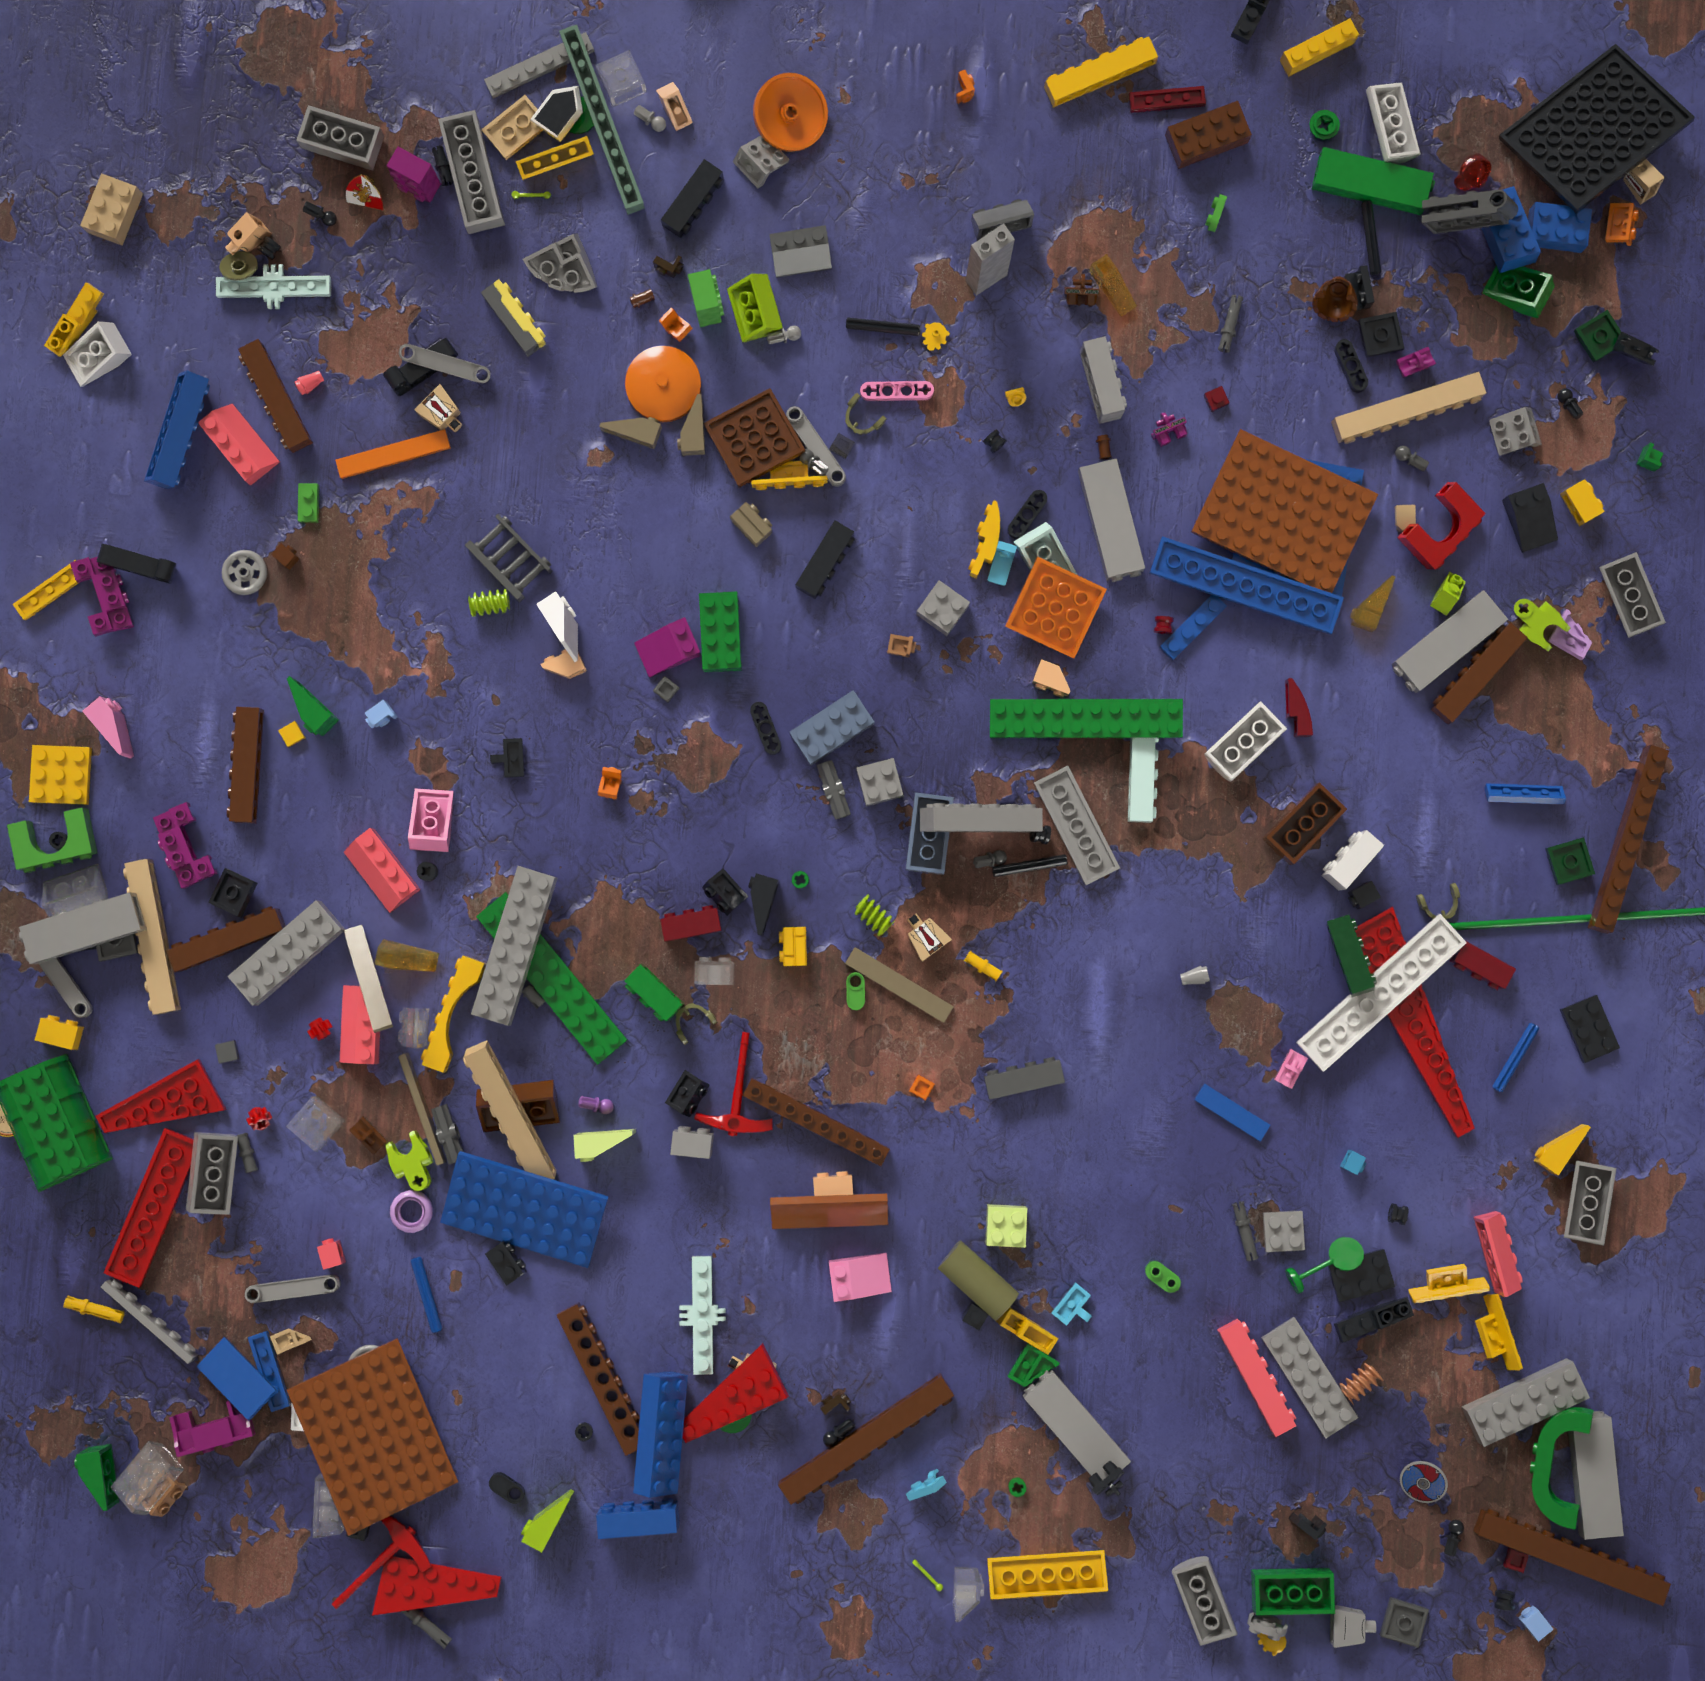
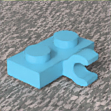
[1051,1282,1092,1326]
[906,1469,947,1501]

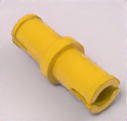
[964,951,1003,981]

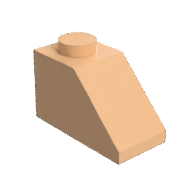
[656,82,693,131]

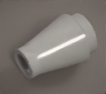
[1180,966,1210,985]

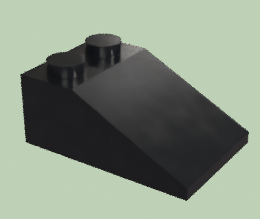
[1502,483,1558,553]
[748,873,779,937]

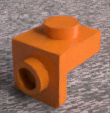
[956,70,975,104]
[659,308,693,342]
[598,767,622,799]

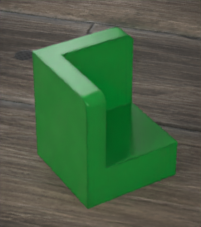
[1636,442,1663,472]

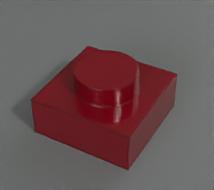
[1204,386,1230,412]

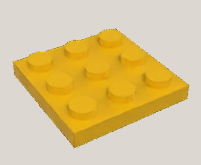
[29,745,92,805]

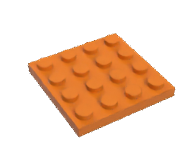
[1005,557,1107,659]

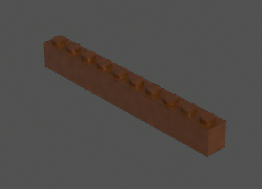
[1588,745,1669,934]
[778,1373,954,1505]
[1473,1508,1671,1606]

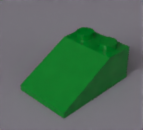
[1483,265,1555,319]
[287,676,339,736]
[74,1444,119,1511]

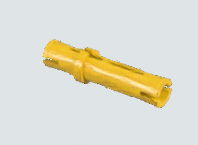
[63,1295,125,1323]

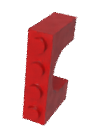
[1397,482,1486,570]

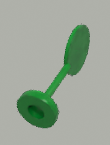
[1285,1237,1364,1294]

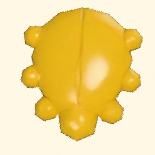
[922,322,950,351]
[1257,1633,1287,1656]

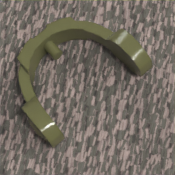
[845,393,887,435]
[1416,883,1460,919]
[676,1003,718,1045]

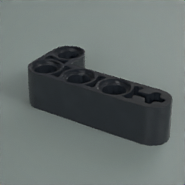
[383,338,458,396]
[96,544,177,584]

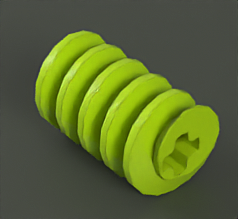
[468,588,510,617]
[854,894,896,937]

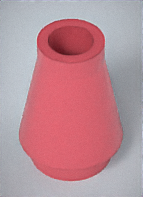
[294,371,324,395]

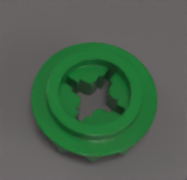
[1309,110,1340,140]

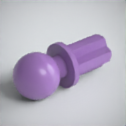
[578,1096,614,1114]

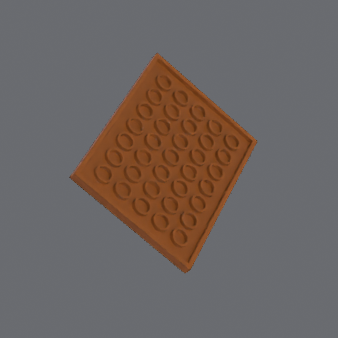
[1191,429,1378,593]
[286,1338,458,1536]

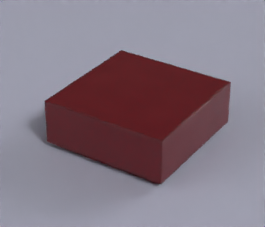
[1503,1547,1529,1573]

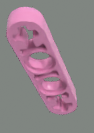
[860,381,934,401]

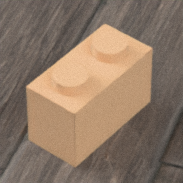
[813,1171,853,1196]

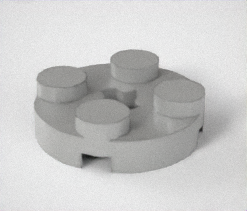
[1247,1612,1288,1641]

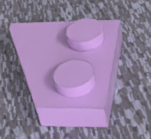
[1548,609,1592,660]

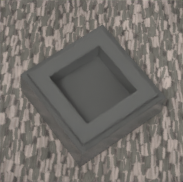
[653,676,680,703]
[215,1040,239,1064]

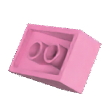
[82,696,134,759]
[408,789,454,852]
[829,1253,892,1302]

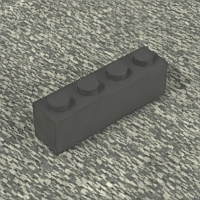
[983,1057,1065,1100]

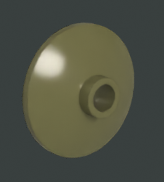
[219,251,258,280]

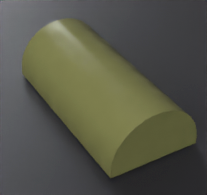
[938,1240,1019,1321]

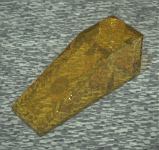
[1350,575,1396,632]

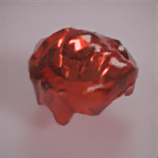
[1454,153,1492,191]

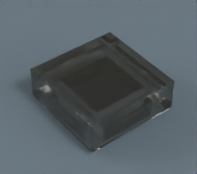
[829,433,855,460]

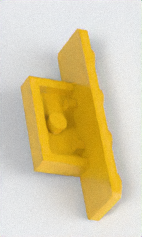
[751,461,828,490]
[1408,1264,1490,1303]
[1475,1294,1523,1370]

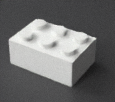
[1321,830,1384,891]

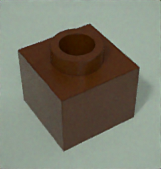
[271,543,299,570]

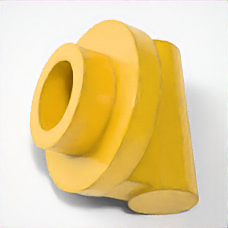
[1005,387,1026,407]

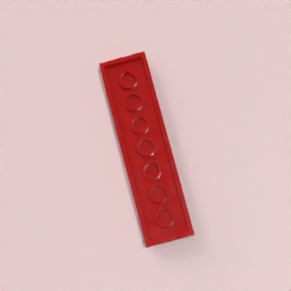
[104,1128,194,1288]

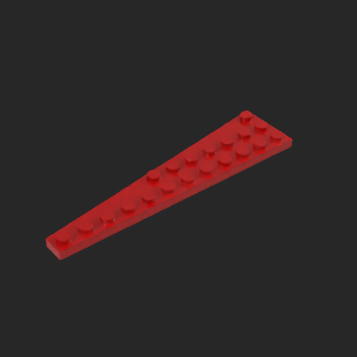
[1355,907,1475,1138]

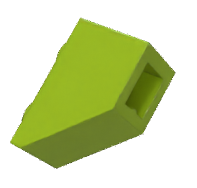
[1430,571,1466,616]

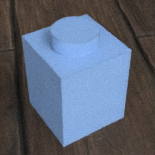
[1518,1606,1553,1642]

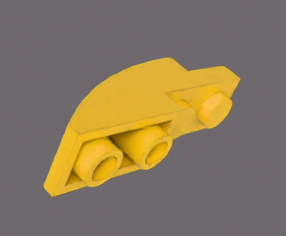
[44,282,104,357]
[968,500,1000,579]

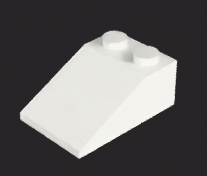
[63,321,132,387]
[537,592,578,662]

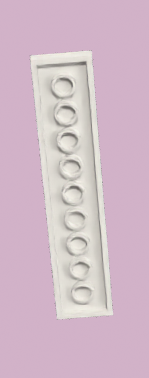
[1296,914,1466,1072]

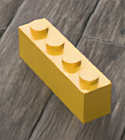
[1280,18,1359,77]
[516,136,594,180]

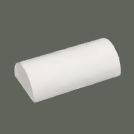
[1366,83,1420,164]
[1204,701,1287,782]

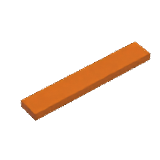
[335,429,451,479]

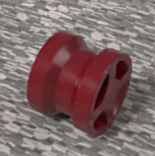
[1154,616,1174,634]

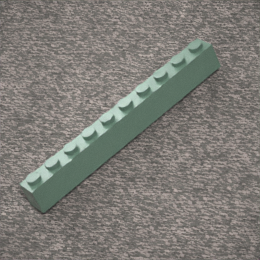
[559,24,645,215]

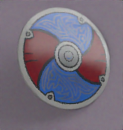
[1400,1461,1448,1503]

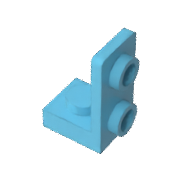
[987,541,1017,586]

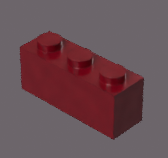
[660,905,722,942]
[1450,941,1516,991]

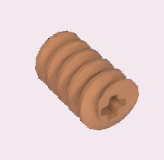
[1339,1363,1384,1405]

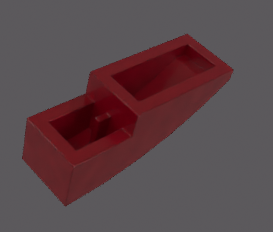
[1285,678,1313,737]

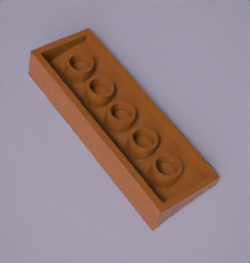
[770,1193,888,1229]

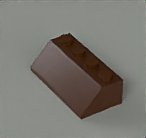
[476,1080,560,1133]

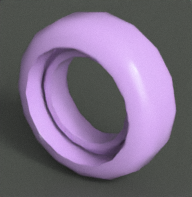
[390,1190,433,1233]

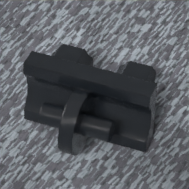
[1088,1461,1125,1497]

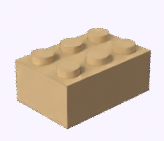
[80,173,143,246]

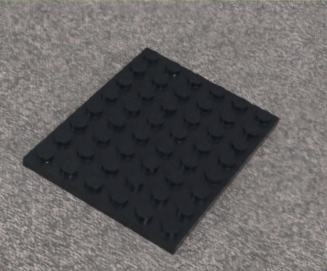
[1499,44,1695,213]

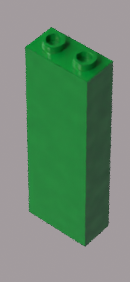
[1311,147,1435,215]

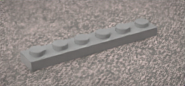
[484,32,595,99]
[101,1279,198,1364]

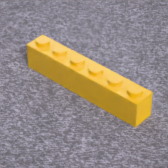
[1044,36,1158,108]

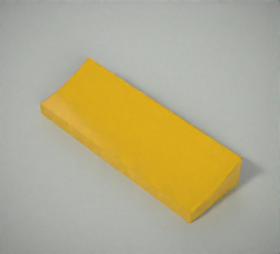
[987,1550,1108,1600]

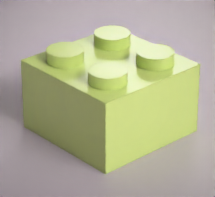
[985,1204,1027,1248]

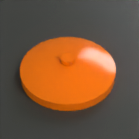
[753,73,828,152]
[625,346,701,422]

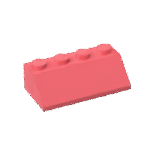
[198,404,280,486]
[344,828,421,913]
[340,985,382,1064]
[1473,1211,1523,1297]

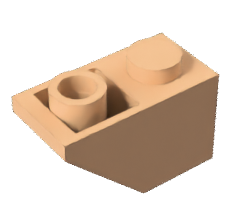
[541,649,587,679]
[1032,659,1070,698]

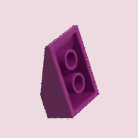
[634,617,701,678]

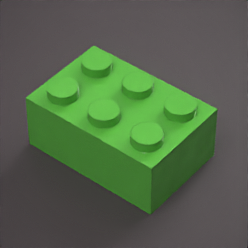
[688,269,724,327]

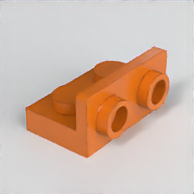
[1605,203,1639,246]

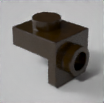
[653,255,684,278]
[820,1391,851,1415]

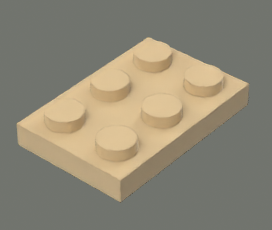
[482,95,544,160]

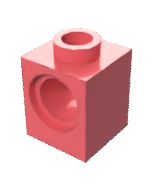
[317,1238,346,1270]

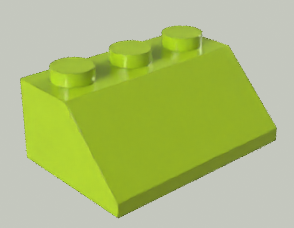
[727,274,783,342]

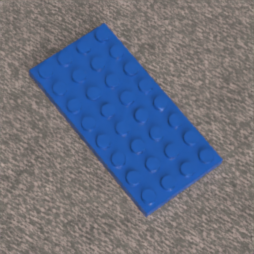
[440,1151,608,1268]

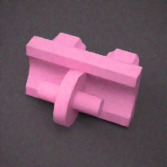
[1274,1049,1308,1089]

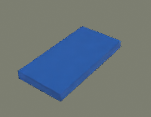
[196,1337,277,1420]

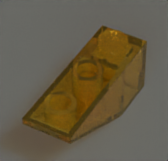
[1089,254,1137,317]
[374,939,439,972]

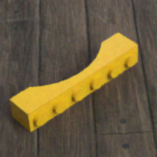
[421,956,487,1073]

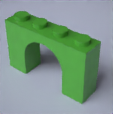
[7,808,98,873]

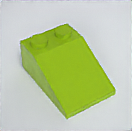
[521,1489,574,1553]

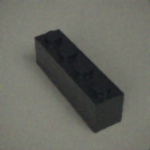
[661,159,724,238]
[795,520,856,599]

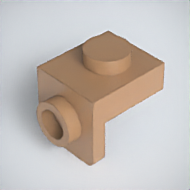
[887,634,916,658]

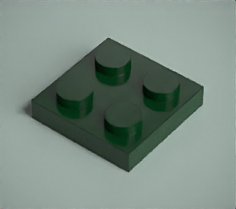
[1574,310,1621,363]
[1545,837,1595,885]

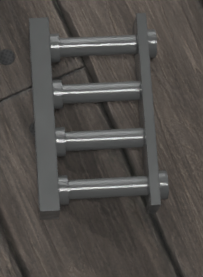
[465,514,553,603]

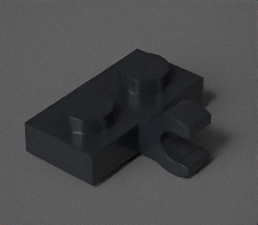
[490,738,524,778]

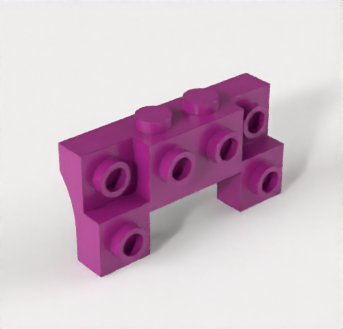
[70,557,134,637]
[153,802,218,889]
[169,1400,256,1457]

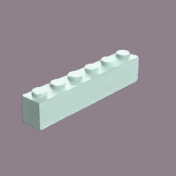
[1128,738,1159,823]

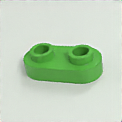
[1205,194,1227,232]
[1145,1261,1181,1293]

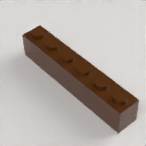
[238,339,313,453]
[1431,622,1528,724]
[227,707,264,824]
[166,906,286,972]

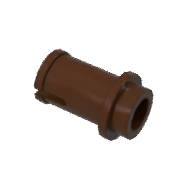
[629,289,655,308]
[1096,435,1112,460]

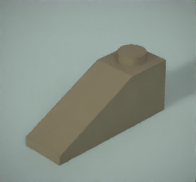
[677,394,705,456]
[599,417,662,449]

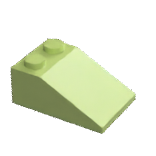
[574,1129,636,1162]

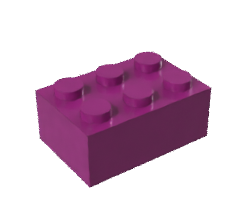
[386,146,441,203]

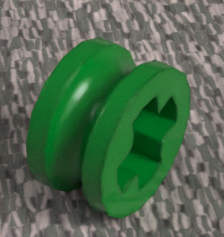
[792,871,809,888]
[1008,1477,1026,1497]

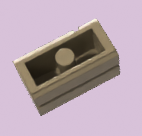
[730,502,773,547]

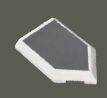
[530,86,583,142]

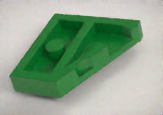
[1007,1343,1060,1387]

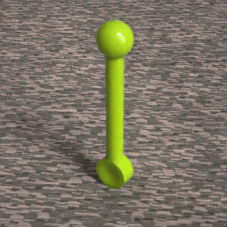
[512,191,551,199]
[912,1559,943,1591]

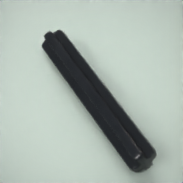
[1361,200,1381,275]
[846,317,920,336]
[992,854,1068,877]

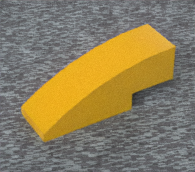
[996,1307,1058,1355]

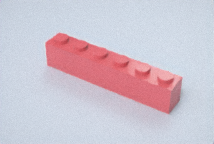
[1217,1319,1296,1437]

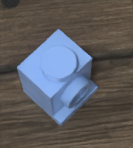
[365,700,398,728]

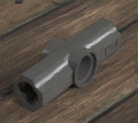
[817,760,851,820]
[431,1104,463,1164]

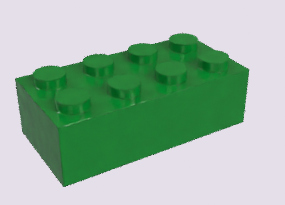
[699,591,742,672]
[1251,1568,1335,1615]

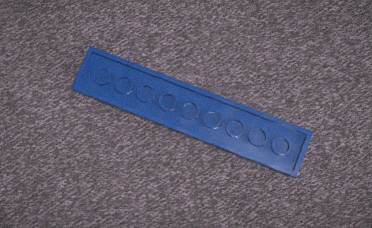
[1149,536,1344,635]

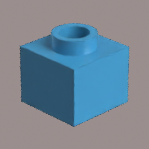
[1340,1149,1366,1175]

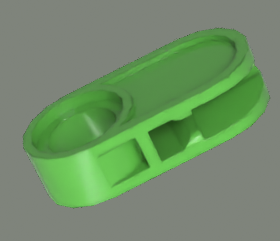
[846,972,865,1010]

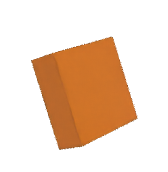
[909,1074,935,1101]

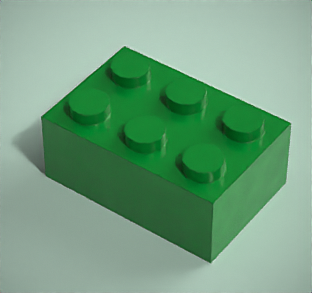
[624,964,685,1021]

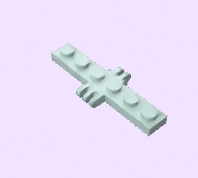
[216,264,331,309]
[679,1256,726,1375]

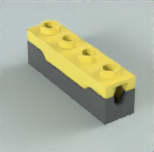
[481,279,546,357]

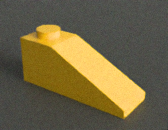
[1534,1124,1591,1176]

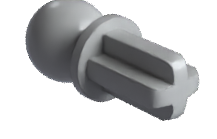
[634,105,666,132]
[767,325,801,344]

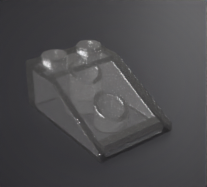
[398,1007,429,1048]

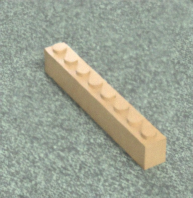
[1331,372,1486,444]
[123,859,181,1015]
[463,1040,557,1180]

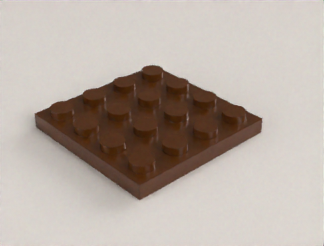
[703,388,805,488]

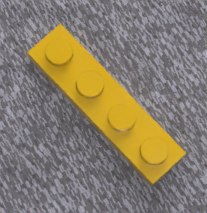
[13,560,78,621]

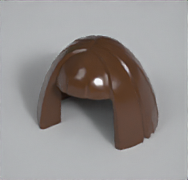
[1312,276,1358,322]

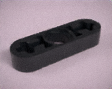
[1334,339,1368,393]
[1008,490,1047,539]
[750,702,781,755]

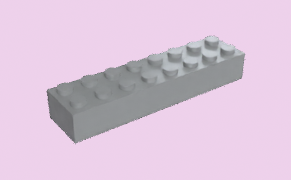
[471,866,558,1026]

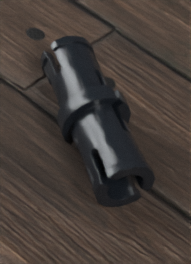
[432,146,454,186]

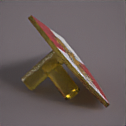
[346,174,384,210]

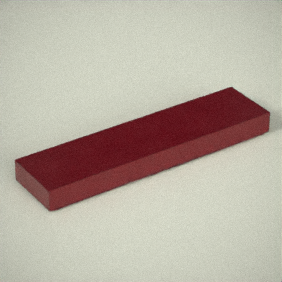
[1129,86,1206,113]

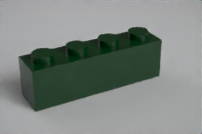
[1326,914,1377,997]

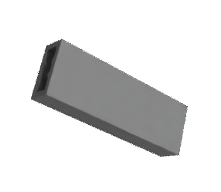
[966,223,1015,296]
[1078,458,1145,582]
[1392,590,1508,693]
[19,892,147,964]
[1023,1369,1131,1480]
[1568,1411,1624,1539]

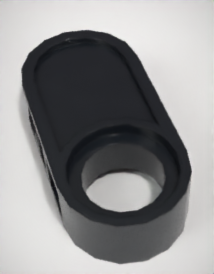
[489,1472,525,1504]

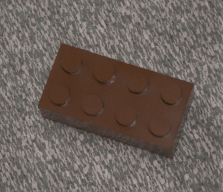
[1165,101,1252,169]
[1263,782,1347,865]

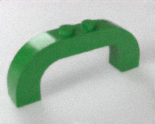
[1530,1407,1594,1530]

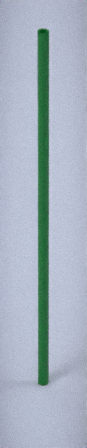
[1449,907,1705,930]

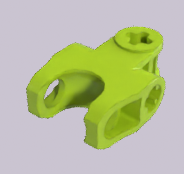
[1514,599,1571,651]
[385,1130,434,1191]

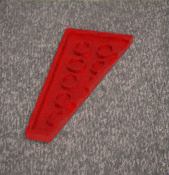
[95,1059,227,1133]
[683,1343,789,1443]
[372,1556,502,1616]

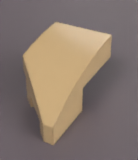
[1395,505,1416,533]
[270,1328,312,1355]

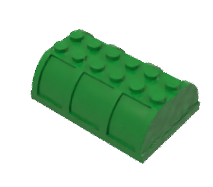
[0,1053,114,1192]

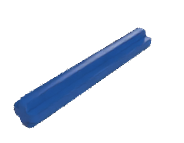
[1493,1023,1539,1092]
[411,1257,442,1333]

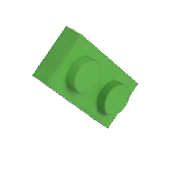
[298,483,319,523]

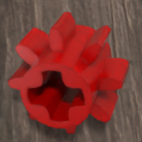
[307,1017,333,1041]
[246,1107,272,1130]

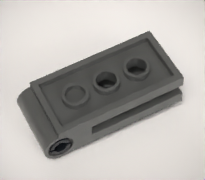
[1422,190,1518,234]

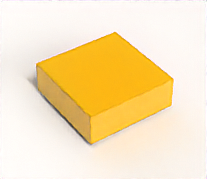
[278,721,305,747]

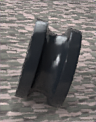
[49,832,68,849]
[575,1422,593,1441]

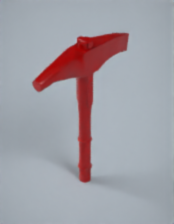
[694,1032,773,1136]
[332,1515,432,1609]

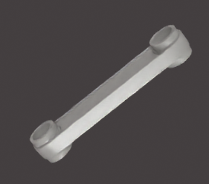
[398,344,490,383]
[786,406,846,487]
[39,958,92,1018]
[245,1274,341,1303]

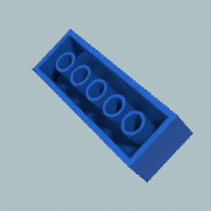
[144,370,210,489]
[633,1371,688,1498]

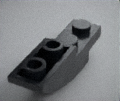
[1230,0,1270,45]
[1334,1297,1414,1343]

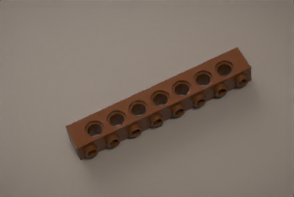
[743,1078,890,1166]
[556,1302,640,1456]

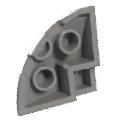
[523,233,597,293]

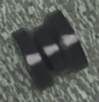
[257,236,282,260]
[983,429,1007,453]
[1029,825,1051,845]
[416,862,438,881]
[1388,1203,1409,1225]
[1494,1590,1515,1611]

